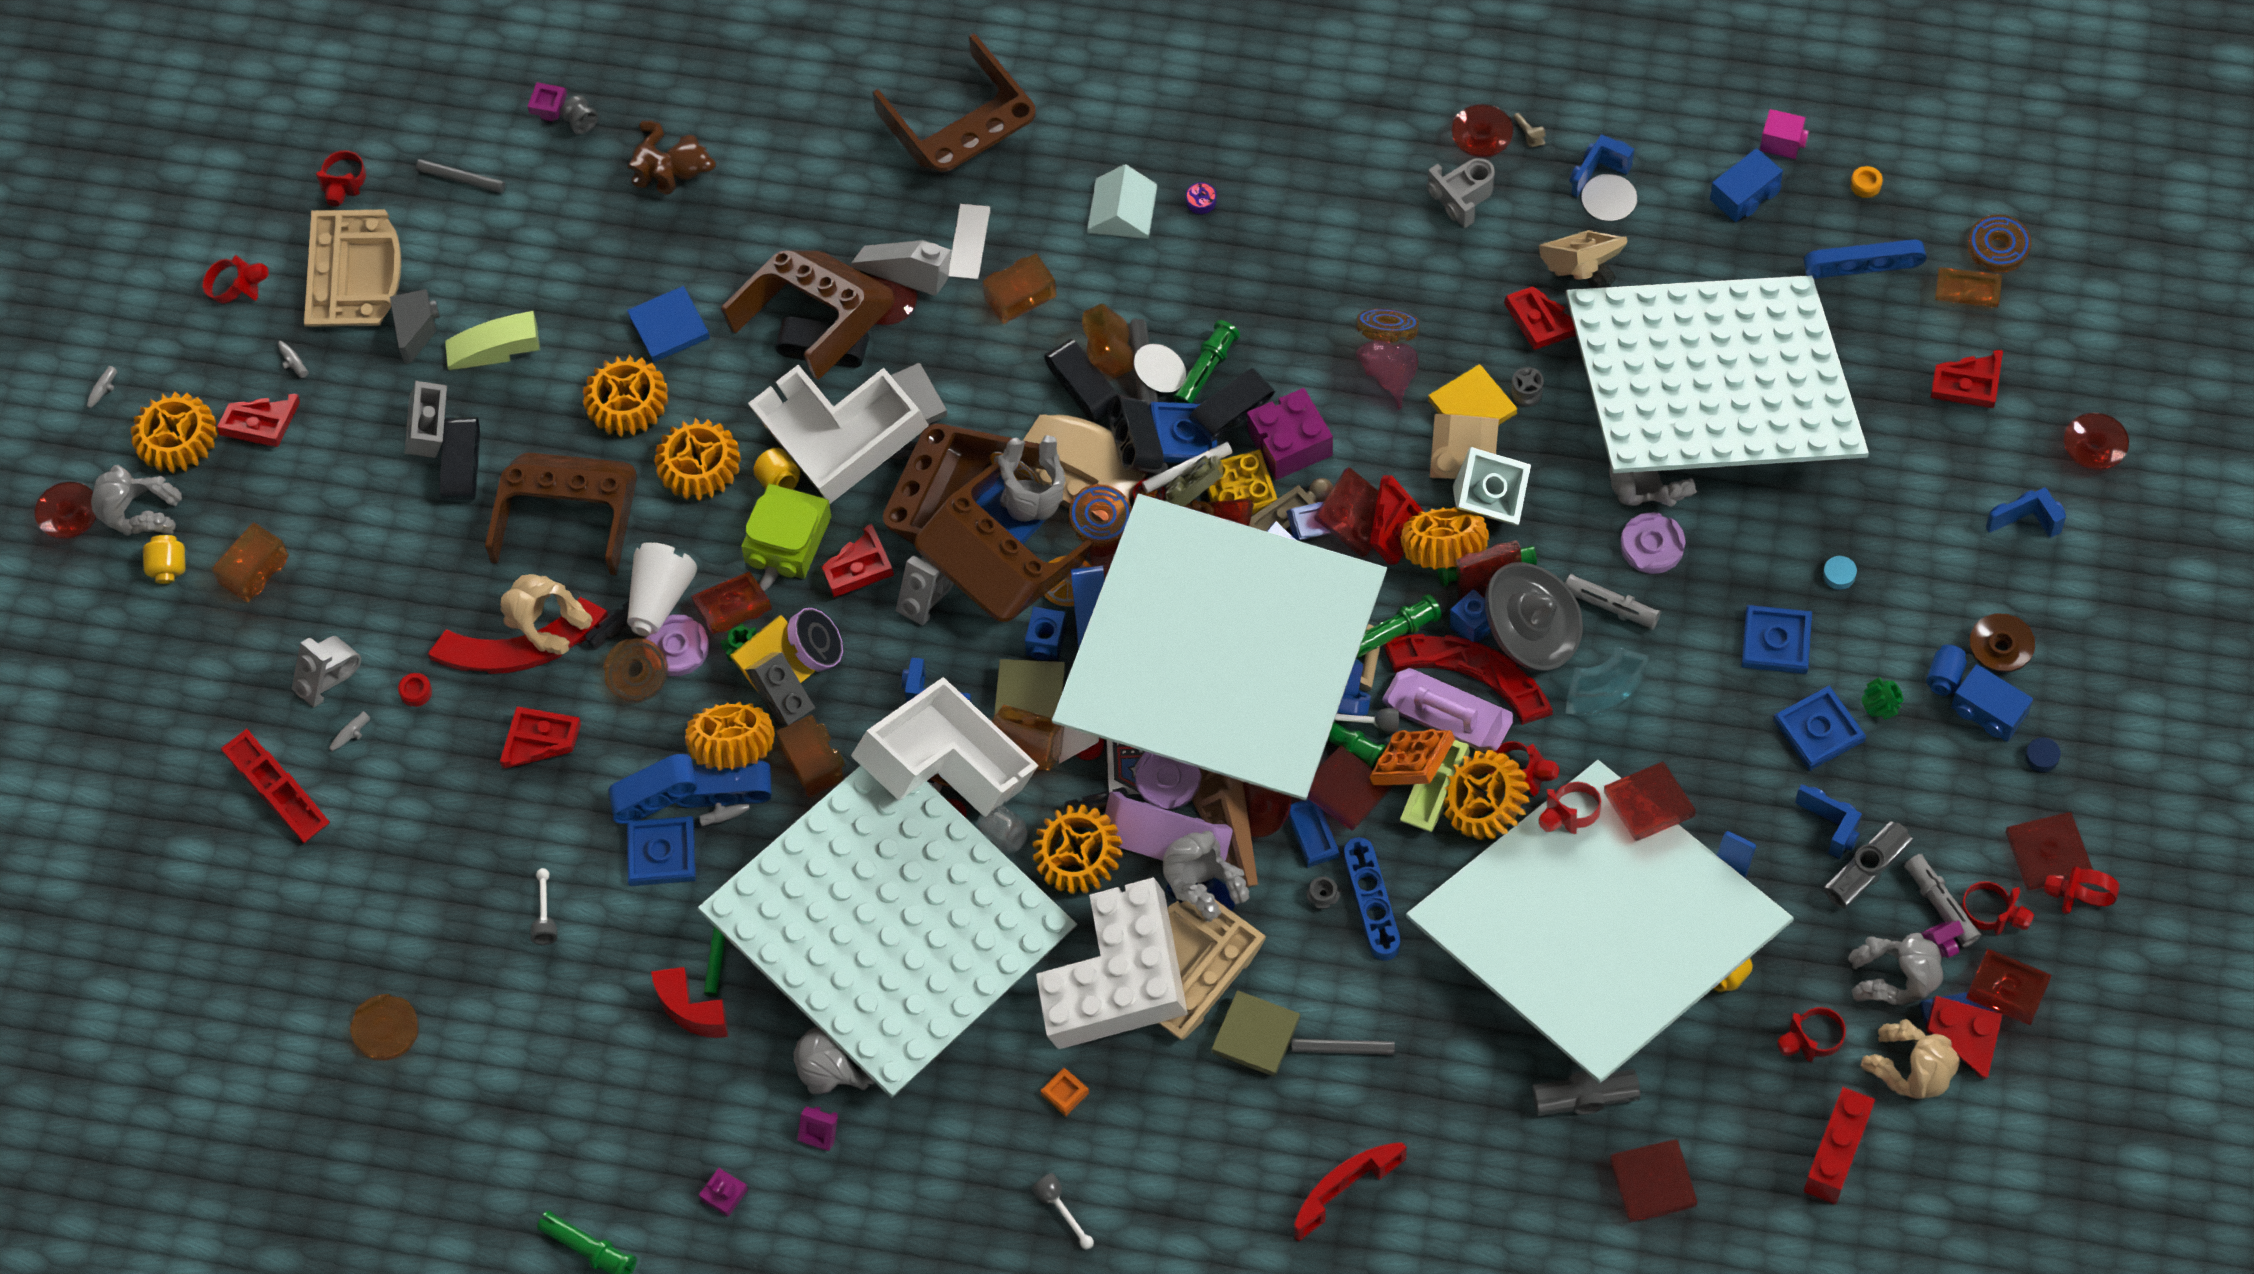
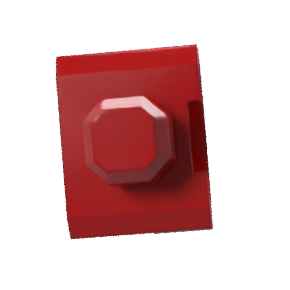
[316,151,366,207]
[202,254,269,304]
[1488,741,1560,797]
[1539,781,1601,834]
[2044,866,2120,914]
[1961,881,2035,936]
[1777,1007,1846,1062]

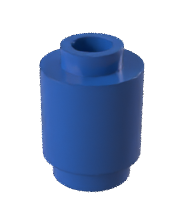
[1926,644,1967,696]

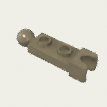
[1239,478,1334,533]

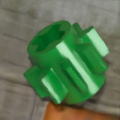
[721,623,757,662]
[1861,677,1903,720]

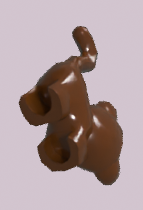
[627,120,716,195]

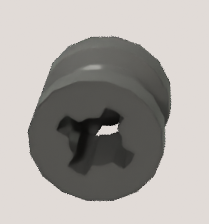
[560,95,599,134]
[1511,367,1544,407]

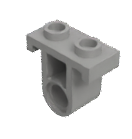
[1427,158,1494,229]
[896,556,954,625]
[291,636,361,708]

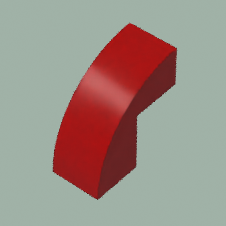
[651,967,728,1038]

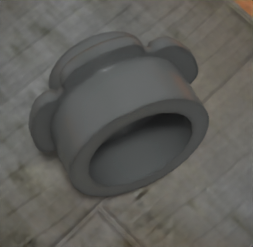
[1306,877,1340,909]

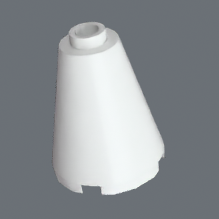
[627,543,697,636]

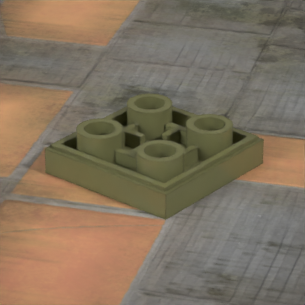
[1166,455,1223,507]
[994,659,1065,726]
[1212,990,1301,1077]

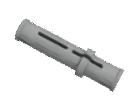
[1565,574,1661,630]
[1904,854,1981,947]

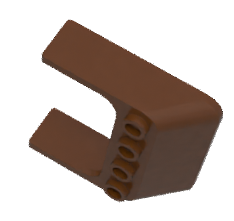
[872,33,1036,171]
[721,250,895,380]
[883,424,1046,546]
[485,453,637,575]
[914,461,1093,622]

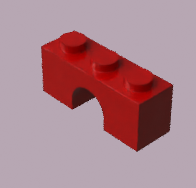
[1803,1087,1876,1205]

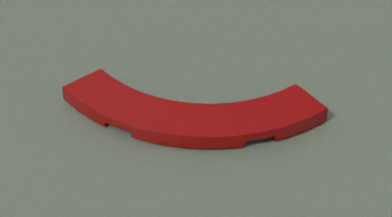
[428,597,608,674]
[1383,634,1553,725]

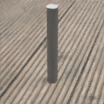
[416,159,505,193]
[1292,1039,1395,1055]

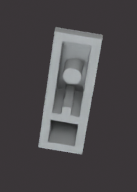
[851,240,951,296]

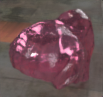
[1356,340,1419,410]

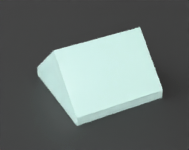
[1087,164,1157,239]
[1453,447,1531,526]

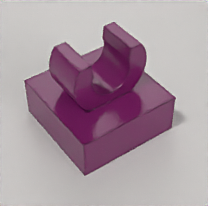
[527,82,567,122]
[1920,920,1964,958]
[797,1106,838,1151]
[699,1167,748,1217]

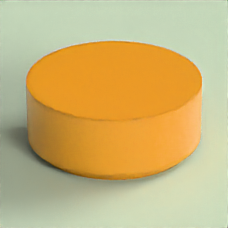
[1850,166,1883,198]

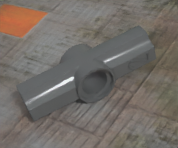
[1823,821,1913,909]
[1532,1069,1640,1116]

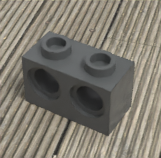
[745,652,815,725]

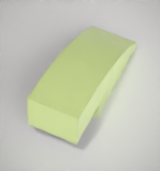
[445,311,540,370]
[1400,740,1470,832]

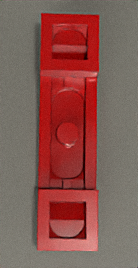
[1294,1142,1407,1242]

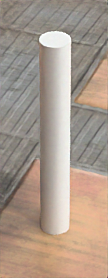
[1142,442,1232,494]

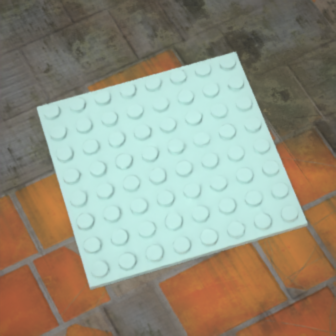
[1566,276,1869,473]
[1052,494,1387,801]
[1406,760,1793,1083]
[697,765,1077,1098]

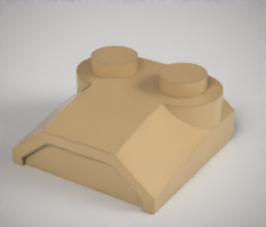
[1539,230,1627,279]
[1430,414,1499,480]

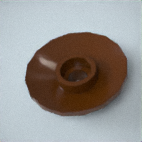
[1969,613,2035,673]

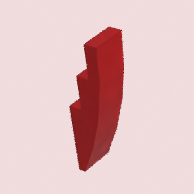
[221,729,330,843]

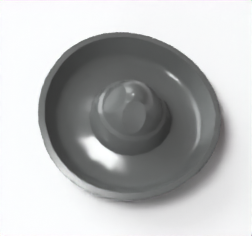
[1485,562,1583,670]

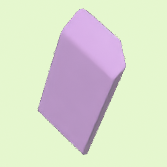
[1382,668,1513,752]
[1105,792,1233,861]

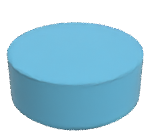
[1823,556,1857,590]

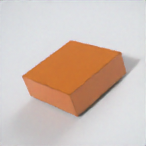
[1040,1067,1089,1117]

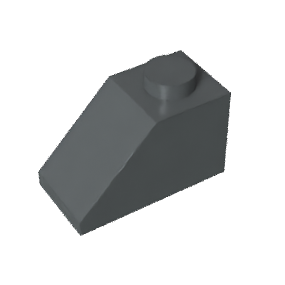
[390,289,440,364]

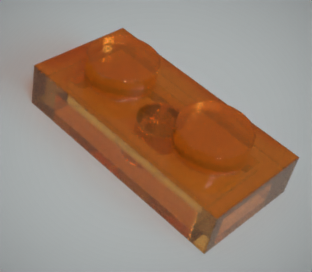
[1935,267,2002,308]

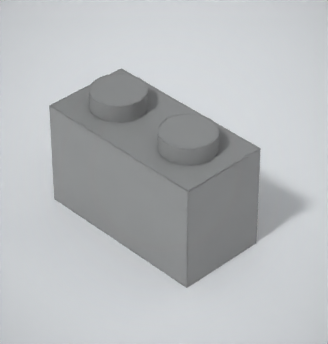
[404,381,447,458]

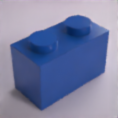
[1710,148,1783,223]
[1951,664,2033,742]

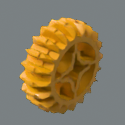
[583,355,668,437]
[130,391,218,474]
[654,418,741,501]
[1401,507,1489,570]
[685,702,775,771]
[1443,750,1530,840]
[1033,804,1123,895]

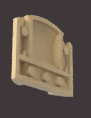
[304,210,401,327]
[1023,415,1147,529]
[1158,899,1266,1041]

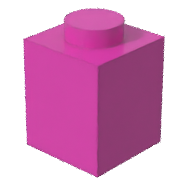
[1760,109,1809,159]

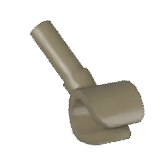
[1513,113,1545,147]

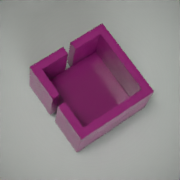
[1247,388,1333,480]

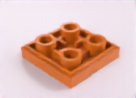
[1369,729,1455,785]

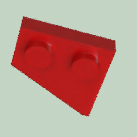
[1504,287,1577,350]
[1930,350,2003,408]
[217,394,300,447]
[1370,475,1424,565]
[822,524,894,597]
[500,706,581,768]
[1925,996,2003,1080]

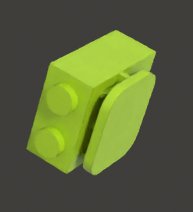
[742,483,831,579]

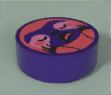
[1186,182,1217,214]

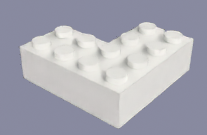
[748,365,929,504]
[851,677,1039,818]
[1036,877,1188,1050]

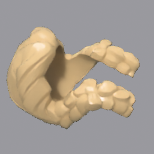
[500,574,593,655]
[1861,1019,1959,1099]

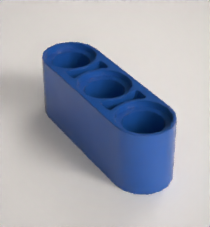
[1071,566,1105,647]
[608,754,697,824]
[676,761,771,808]

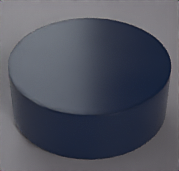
[2025,737,2061,772]

